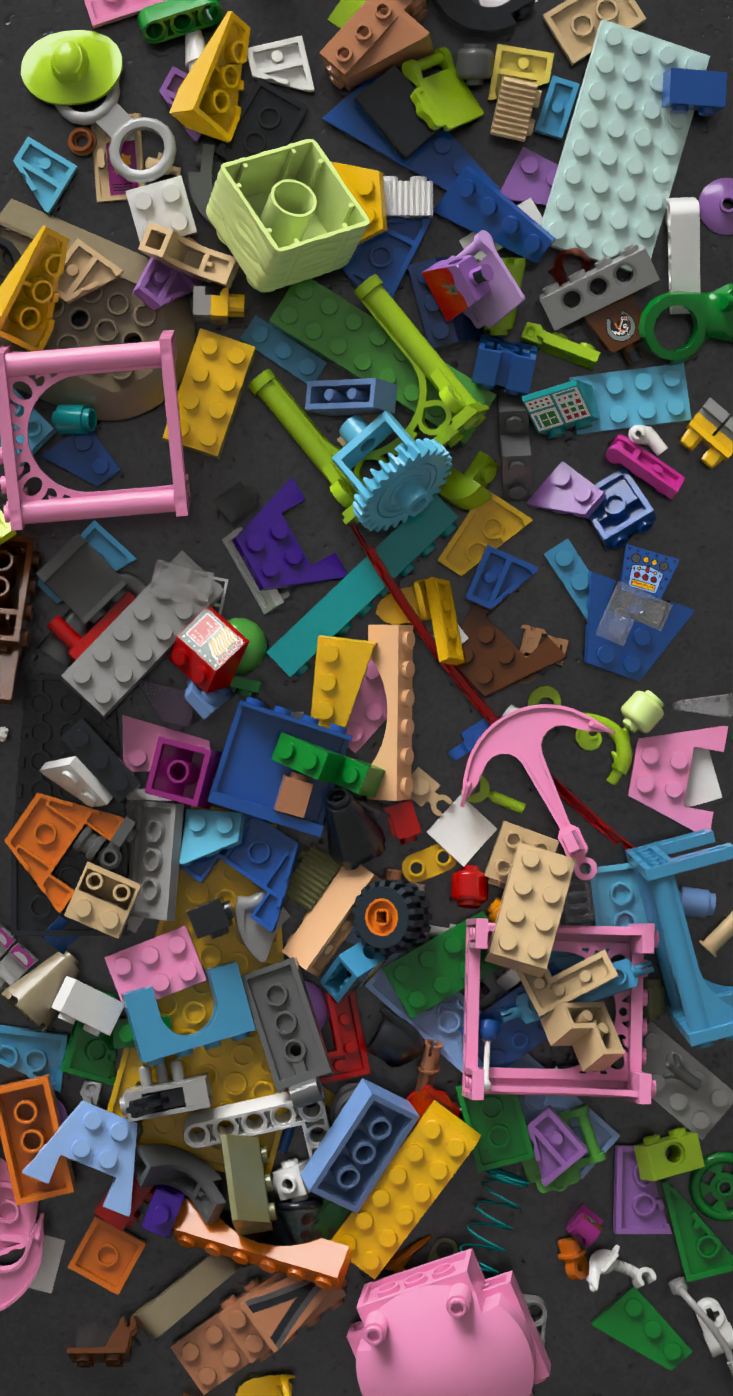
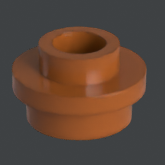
[68,127,97,156]

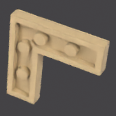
[516,949,619,1018]

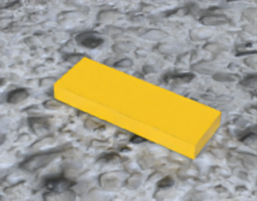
[424,577,465,666]

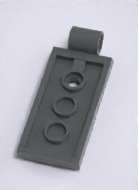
[241,957,335,1109]

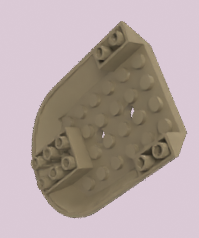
[0,198,195,421]

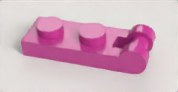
[606,435,685,500]

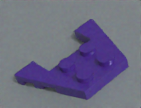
[232,478,348,591]

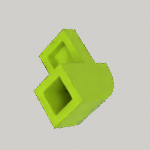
[436,451,500,510]

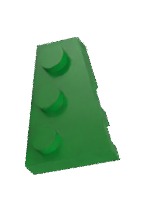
[591,1285,693,1371]

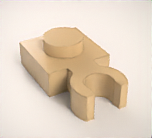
[411,767,452,816]

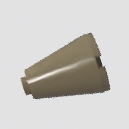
[1,951,80,1033]

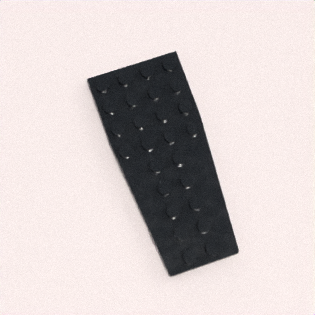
[11,674,128,936]

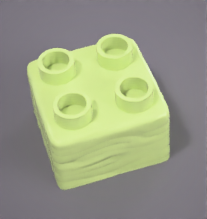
[206,139,370,293]

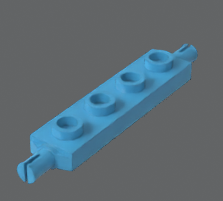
[500,958,655,1025]

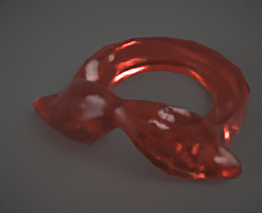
[548,248,591,285]

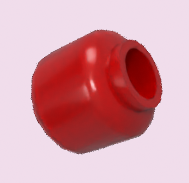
[451,865,489,909]

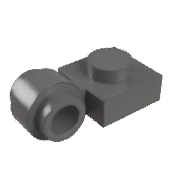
[98,816,139,869]

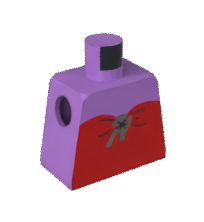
[422,255,494,322]

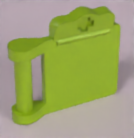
[402,47,484,131]

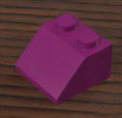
[144,736,222,809]

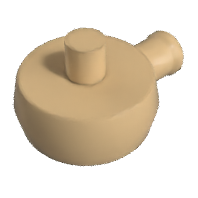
[145,152,181,179]

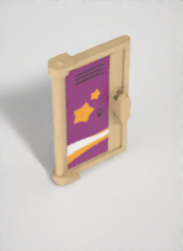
[90,113,146,203]

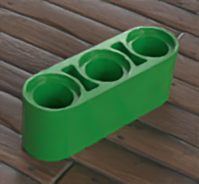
[138,0,223,44]

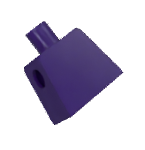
[141,1185,187,1239]

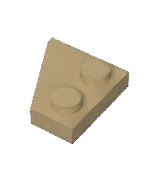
[57,238,124,304]

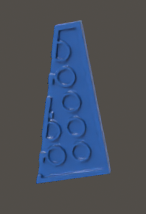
[322,75,501,191]

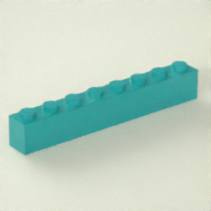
[266,493,458,678]

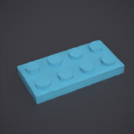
[569,363,692,436]

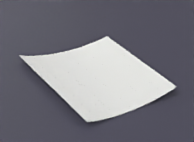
[427,795,497,867]

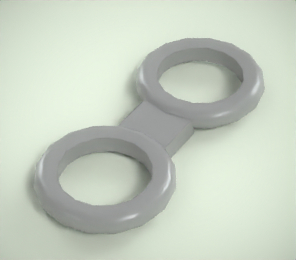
[55,80,177,184]

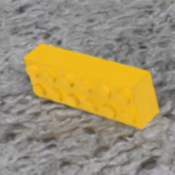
[330,1100,481,1279]

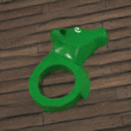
[638,283,733,366]

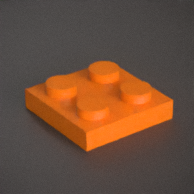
[68,1215,147,1295]

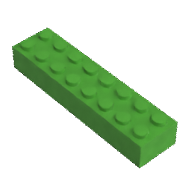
[269,279,497,448]

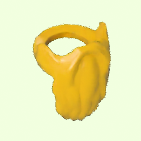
[376,579,431,625]
[235,1374,296,1396]

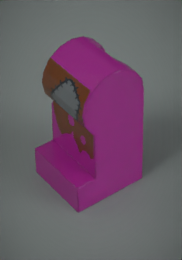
[564,1203,603,1248]

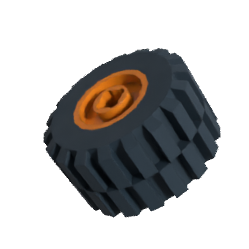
[352,880,432,954]

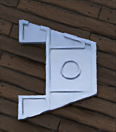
[22,1101,137,1217]

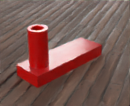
[47,591,136,663]

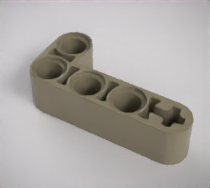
[132,1254,242,1339]

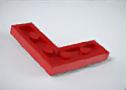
[285,991,371,1092]

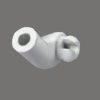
[628,425,668,456]

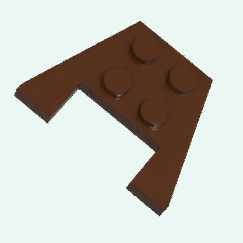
[455,595,567,698]

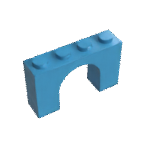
[121,961,256,1066]

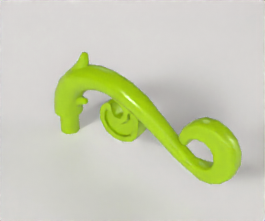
[527,685,633,786]

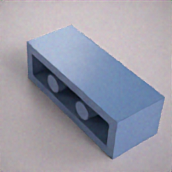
[305,378,397,416]

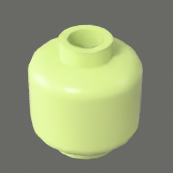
[621,690,664,733]

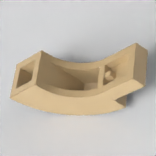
[138,222,239,288]

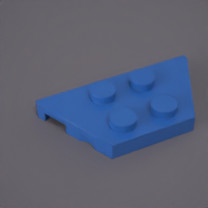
[342,217,432,298]

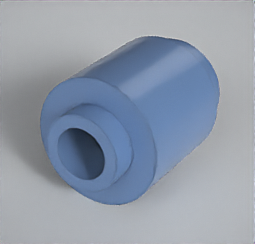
[679,886,716,918]

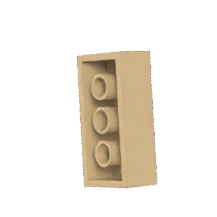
[485,842,576,978]

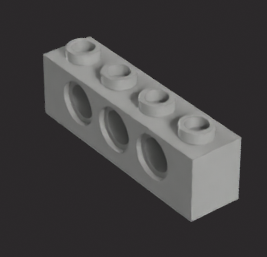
[539,243,660,331]

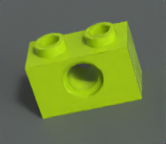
[633,1128,705,1181]

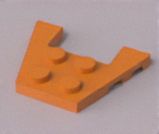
[4,793,125,913]

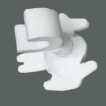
[586,1245,656,1293]

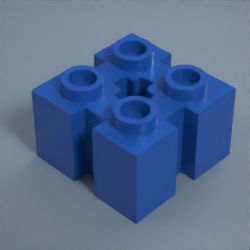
[471,334,537,395]

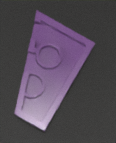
[613,1145,672,1234]

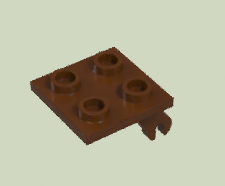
[67,1316,139,1368]

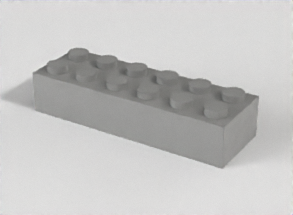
[61,551,224,720]

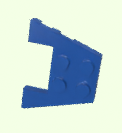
[584,571,694,682]
[180,814,300,933]

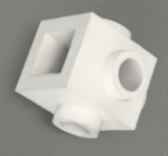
[272,1158,310,1203]

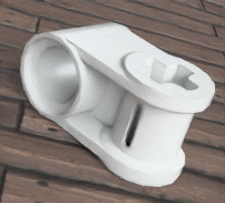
[695,1297,733,1358]

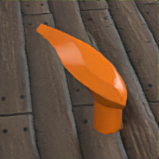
[385,1235,432,1274]

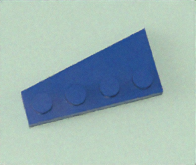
[433,165,556,263]

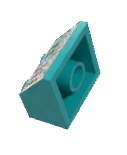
[521,380,600,438]

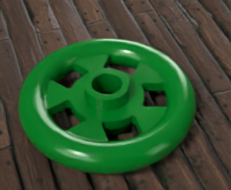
[689,1152,733,1222]

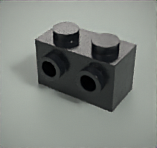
[187,896,236,939]

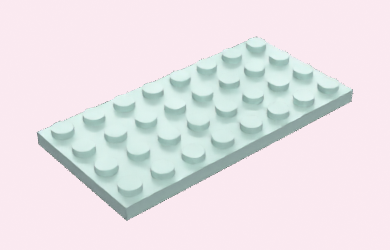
[541,19,710,273]

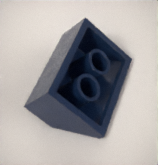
[407,257,484,352]

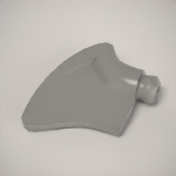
[235,888,291,962]

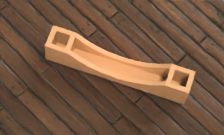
[366,624,415,801]

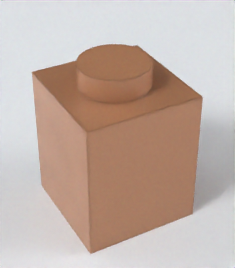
[274,771,314,818]

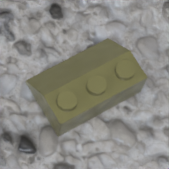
[221,1134,277,1236]

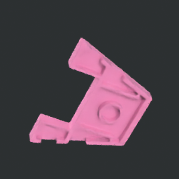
[627,726,728,832]

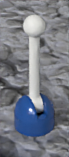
[478,1019,500,1091]

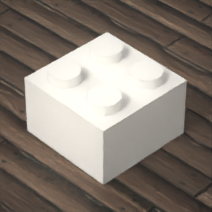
[125,176,198,243]

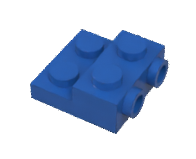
[588,467,657,549]

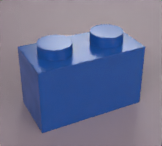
[662,68,727,116]

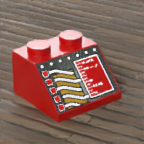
[168,606,249,694]

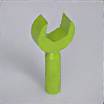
[460,776,526,814]

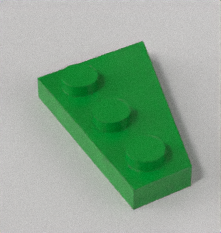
[60,989,116,1086]

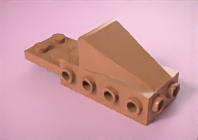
[319,0,434,92]

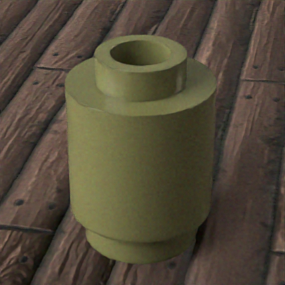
[643,978,665,1020]

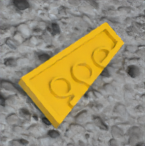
[311,635,377,728]

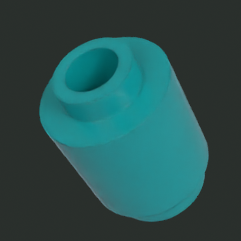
[51,405,97,434]

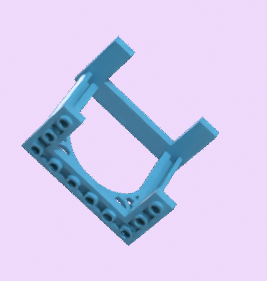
[625,828,733,1049]

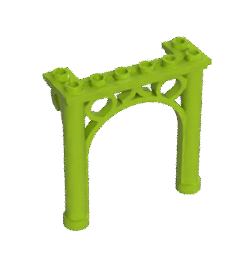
[247,274,490,524]

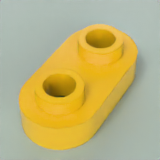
[402,843,457,882]

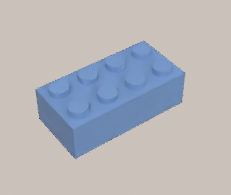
[300,1078,420,1213]

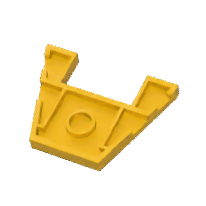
[330,161,387,245]

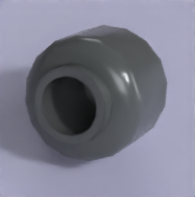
[456,43,494,85]

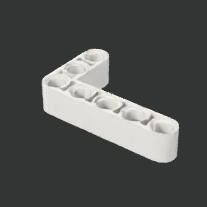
[184,1092,330,1158]

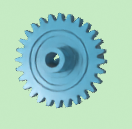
[332,411,453,532]

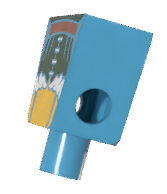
[319,941,388,1003]

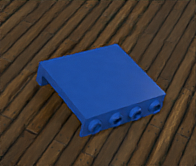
[207,696,353,837]

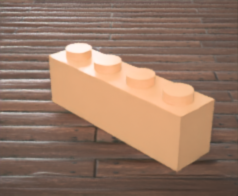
[282,864,382,977]

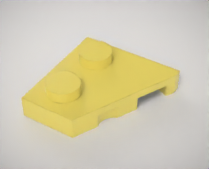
[488,44,554,101]

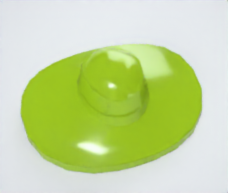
[21,30,123,106]

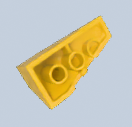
[169,11,250,142]
[0,225,69,352]

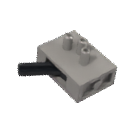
[120,1059,213,1122]

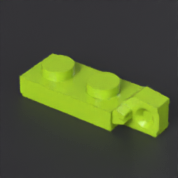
[520,322,601,371]

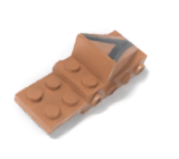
[170,1243,348,1395]

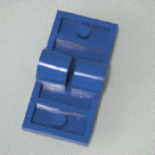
[459,961,561,1068]

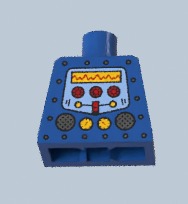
[618,544,679,616]

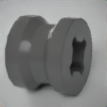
[71,826,107,862]

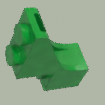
[271,732,385,797]

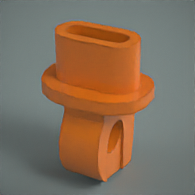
[557,1237,589,1281]

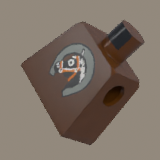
[582,293,645,366]

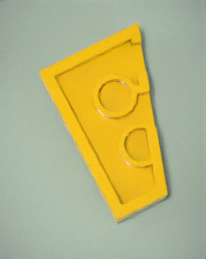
[437,488,533,577]

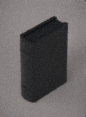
[353,65,444,161]

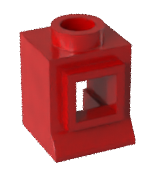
[384,799,422,845]

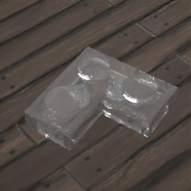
[595,581,673,646]

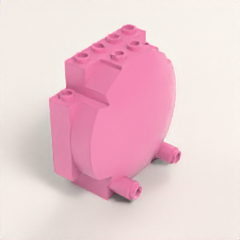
[346,1248,551,1396]

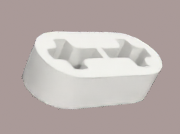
[495,968,520,991]

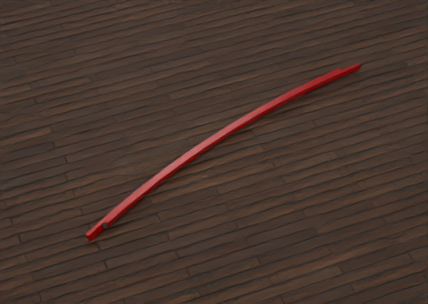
[350,524,636,850]

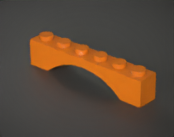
[172,1198,352,1290]

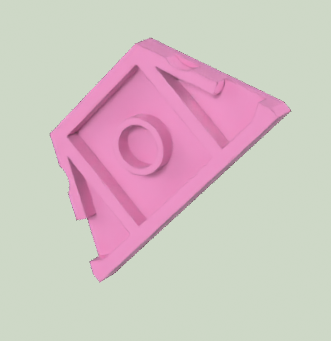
[0,1157,39,1256]

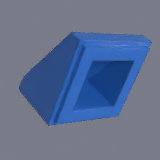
[41,915,79,954]

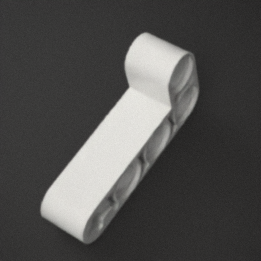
[665,197,700,315]

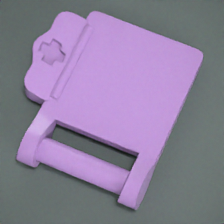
[449,230,525,328]

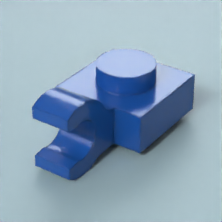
[448,718,490,762]

